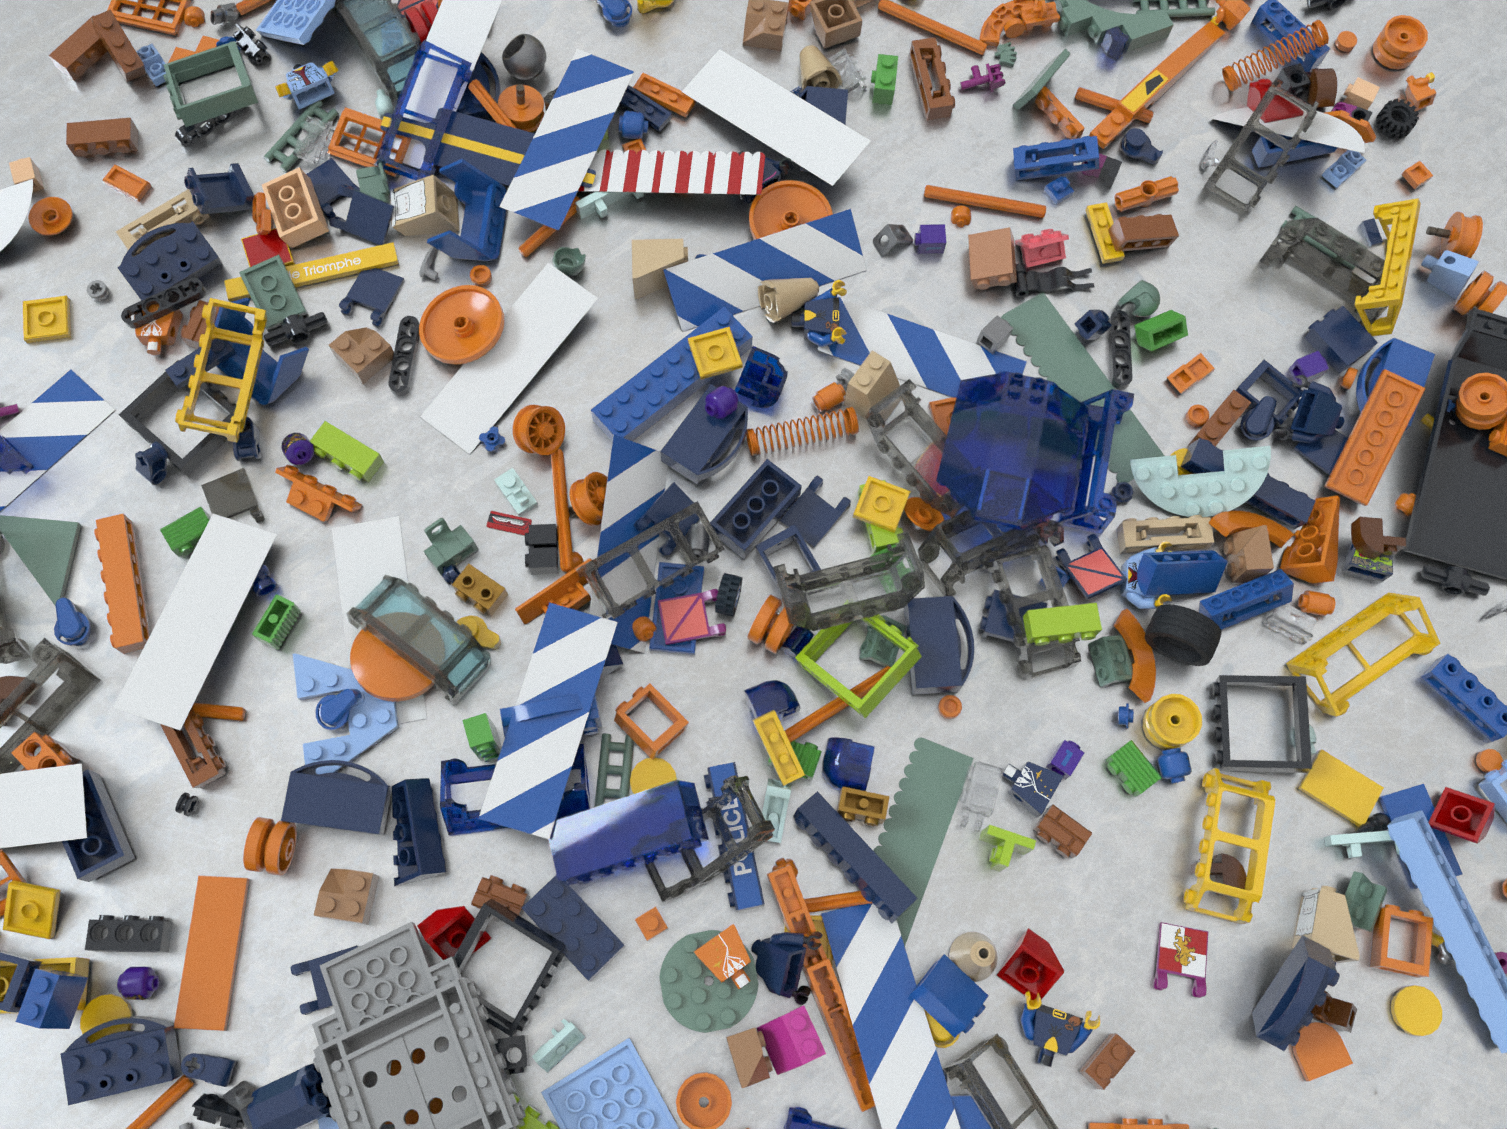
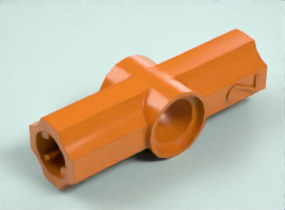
[1114,176,1179,212]

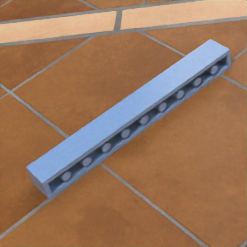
[1387,810,1507,1054]

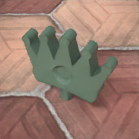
[994,42,1017,67]

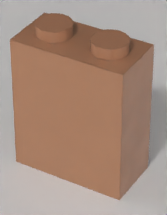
[968,227,1017,290]

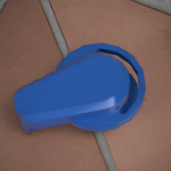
[597,0,632,27]
[54,598,91,646]
[315,689,362,730]

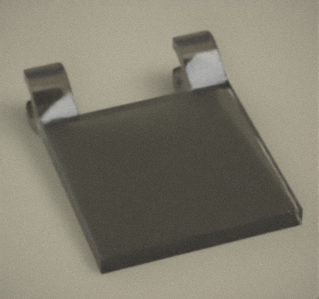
[201,468,265,523]

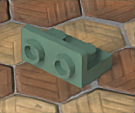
[859,615,906,667]
[1088,635,1133,687]
[1345,871,1387,932]

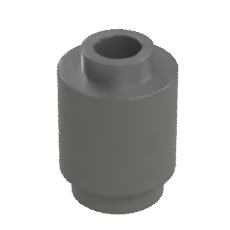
[686,524,710,559]

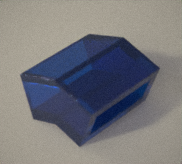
[1101,26,1129,61]
[781,624,814,658]

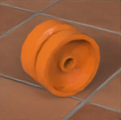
[1373,15,1428,69]
[1453,270,1507,315]
[1455,373,1507,430]
[747,595,799,654]
[243,817,297,876]
[676,1072,732,1129]

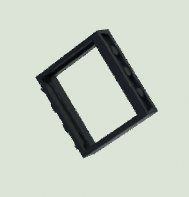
[119,360,236,477]
[1212,675,1312,773]
[454,898,566,1037]

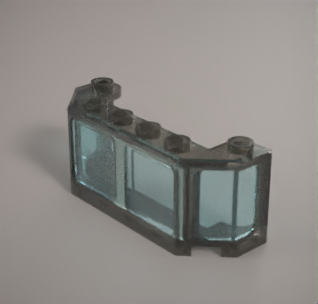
[332,0,422,102]
[346,575,491,706]

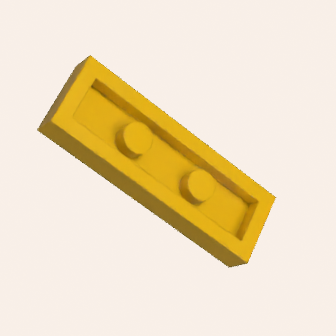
[1085,202,1125,264]
[752,710,805,786]

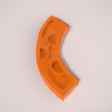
[979,0,1038,47]
[1209,510,1294,548]
[1114,608,1156,703]

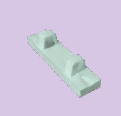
[575,192,644,219]
[1324,831,1399,858]

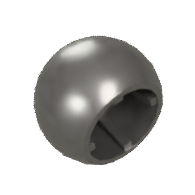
[502,33,547,80]

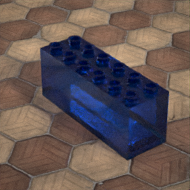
[548,780,709,885]

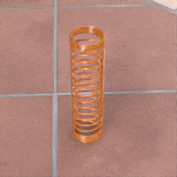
[1222,20,1329,92]
[746,407,859,456]

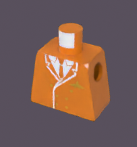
[134,304,183,355]
[694,924,751,990]

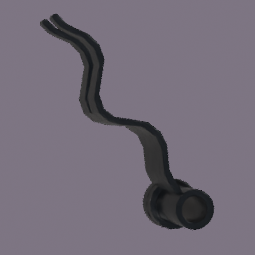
[1014,263,1095,297]

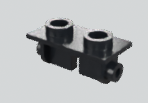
[233,23,272,64]
[192,1093,245,1129]

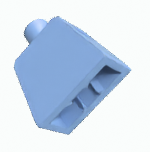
[1421,250,1479,299]

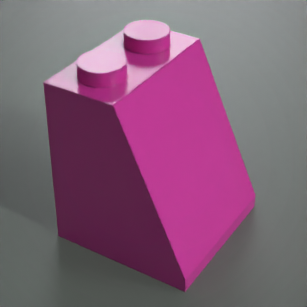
[757,1005,826,1075]

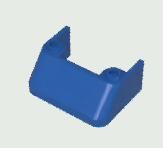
[427,159,507,261]
[215,298,309,405]

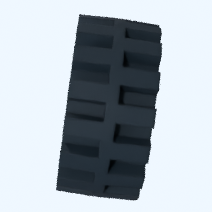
[715,573,743,616]

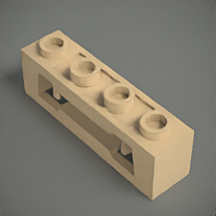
[116,189,210,257]
[1117,515,1214,554]

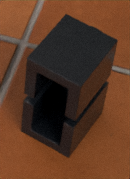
[525,524,559,575]

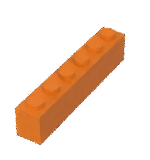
[94,514,150,654]

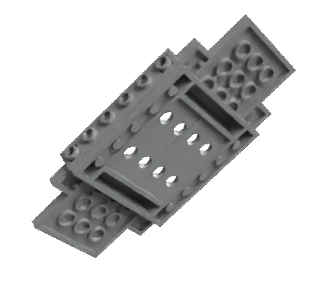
[312,922,525,1129]

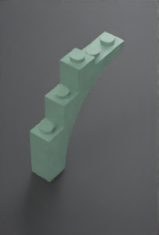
[1054,0,1174,52]

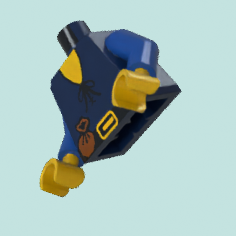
[792,280,847,347]
[1021,992,1100,1067]

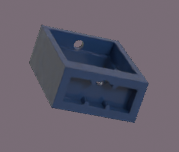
[1235,359,1303,426]
[755,524,821,597]
[0,950,42,1013]

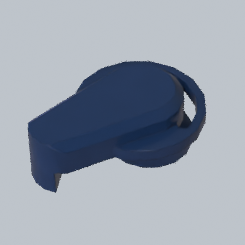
[1121,128,1163,165]
[1240,396,1277,441]

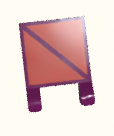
[658,589,726,645]

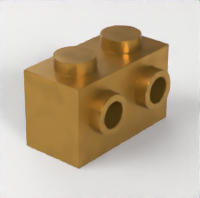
[452,563,508,616]
[837,787,890,826]

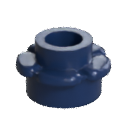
[1111,482,1133,503]
[442,564,461,585]

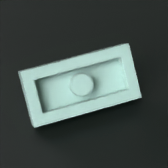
[494,468,538,517]
[532,1019,585,1073]

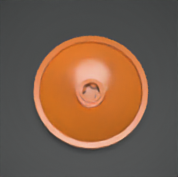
[749,180,833,240]
[419,285,505,364]
[350,613,446,702]

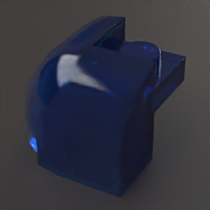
[734,346,788,408]
[743,680,801,720]
[822,737,875,792]

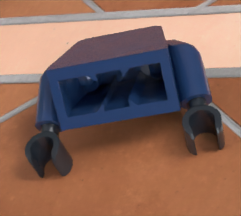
[737,151,794,204]
[1275,375,1345,443]
[751,931,823,1005]

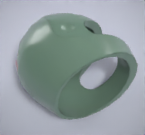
[1117,280,1160,317]

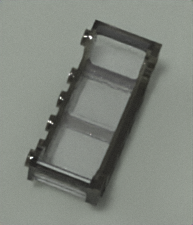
[866,379,997,517]
[773,532,925,631]

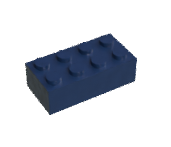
[710,459,802,559]
[62,769,135,882]
[522,873,626,982]

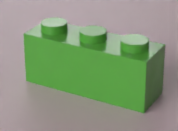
[462,713,502,762]

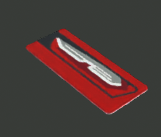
[486,511,532,535]

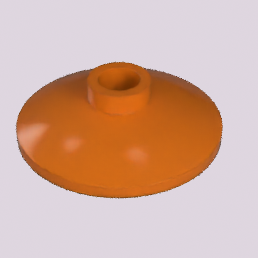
[28,197,73,235]
[904,497,944,531]

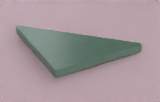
[0,515,81,606]

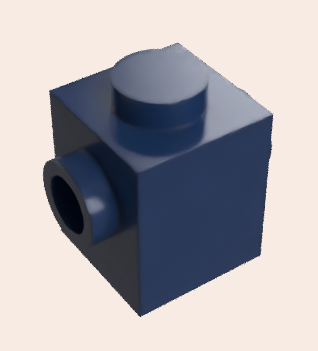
[1074,309,1112,340]

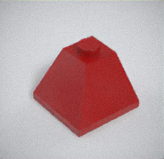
[1247,79,1304,123]
[1428,787,1495,844]
[417,906,491,960]
[997,928,1064,1000]

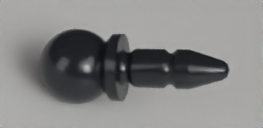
[1357,813,1390,833]

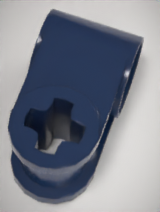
[233,417,261,461]
[135,442,168,485]
[181,1053,236,1087]

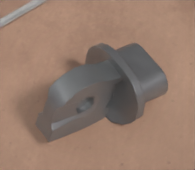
[210,3,239,26]

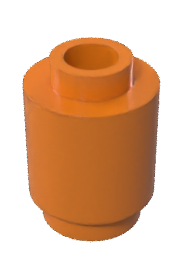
[812,382,846,412]
[1298,590,1336,616]

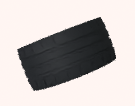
[1145,604,1222,666]

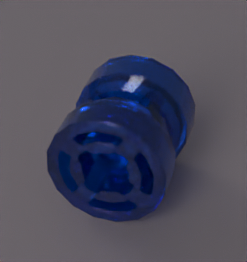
[253,565,278,597]

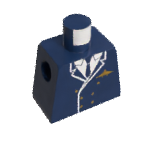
[1002,762,1064,817]

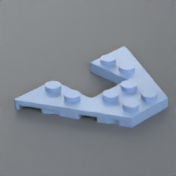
[293,653,399,774]

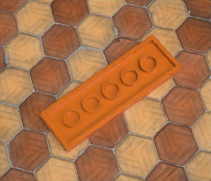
[1324,369,1426,506]
[174,876,250,1031]

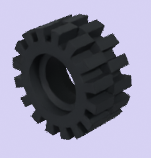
[1376,99,1419,139]

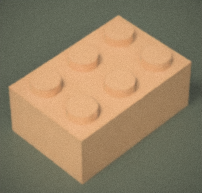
[262,167,329,249]

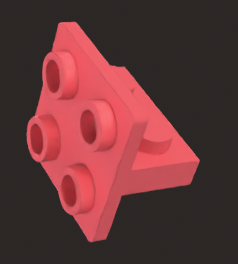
[1015,229,1069,268]

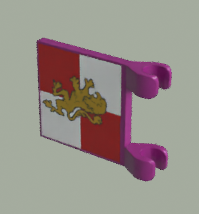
[1153,922,1209,998]

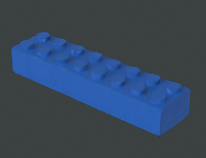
[591,307,753,442]

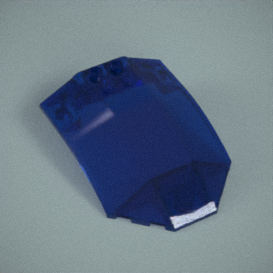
[936,371,1089,530]

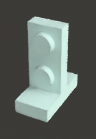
[757,778,791,843]

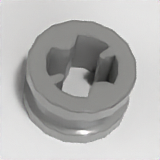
[86,280,110,302]
[836,368,854,389]

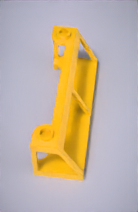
[1355,198,1421,336]
[1286,592,1440,717]

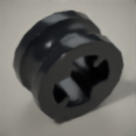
[175,792,198,817]

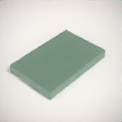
[1013,48,1071,110]
[239,255,308,331]

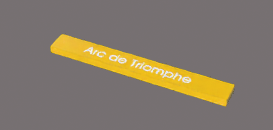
[224,242,399,302]

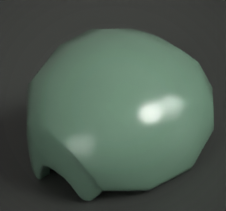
[552,247,586,276]

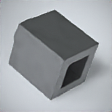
[976,315,1013,355]

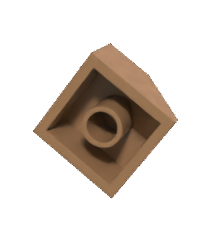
[742,0,789,51]
[810,0,863,48]
[329,327,394,384]
[1224,525,1274,583]
[314,869,379,925]
[726,1028,773,1088]

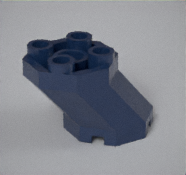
[247,1063,332,1129]

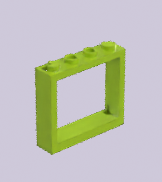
[795,598,922,719]

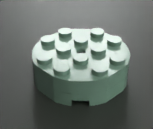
[659,930,759,1033]

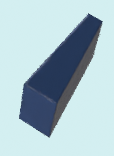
[1359,218,1383,247]

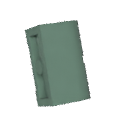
[356,162,390,204]
[423,518,479,576]

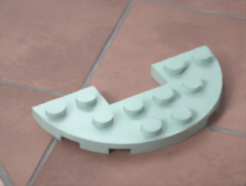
[1130,446,1271,517]

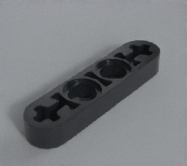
[175,107,247,147]
[121,278,206,329]
[1108,310,1133,390]
[388,316,420,396]

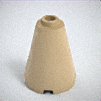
[799,45,842,91]
[758,278,819,323]
[949,932,998,982]

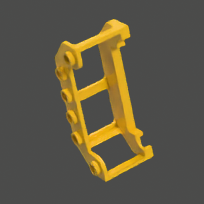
[175,298,267,443]
[1183,768,1276,924]

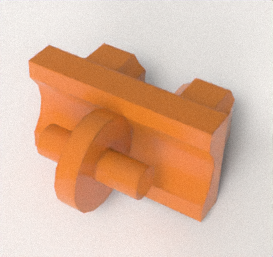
[1020,0,1060,31]

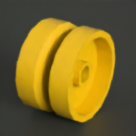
[1142,694,1202,750]

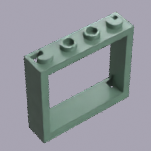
[163,41,258,127]

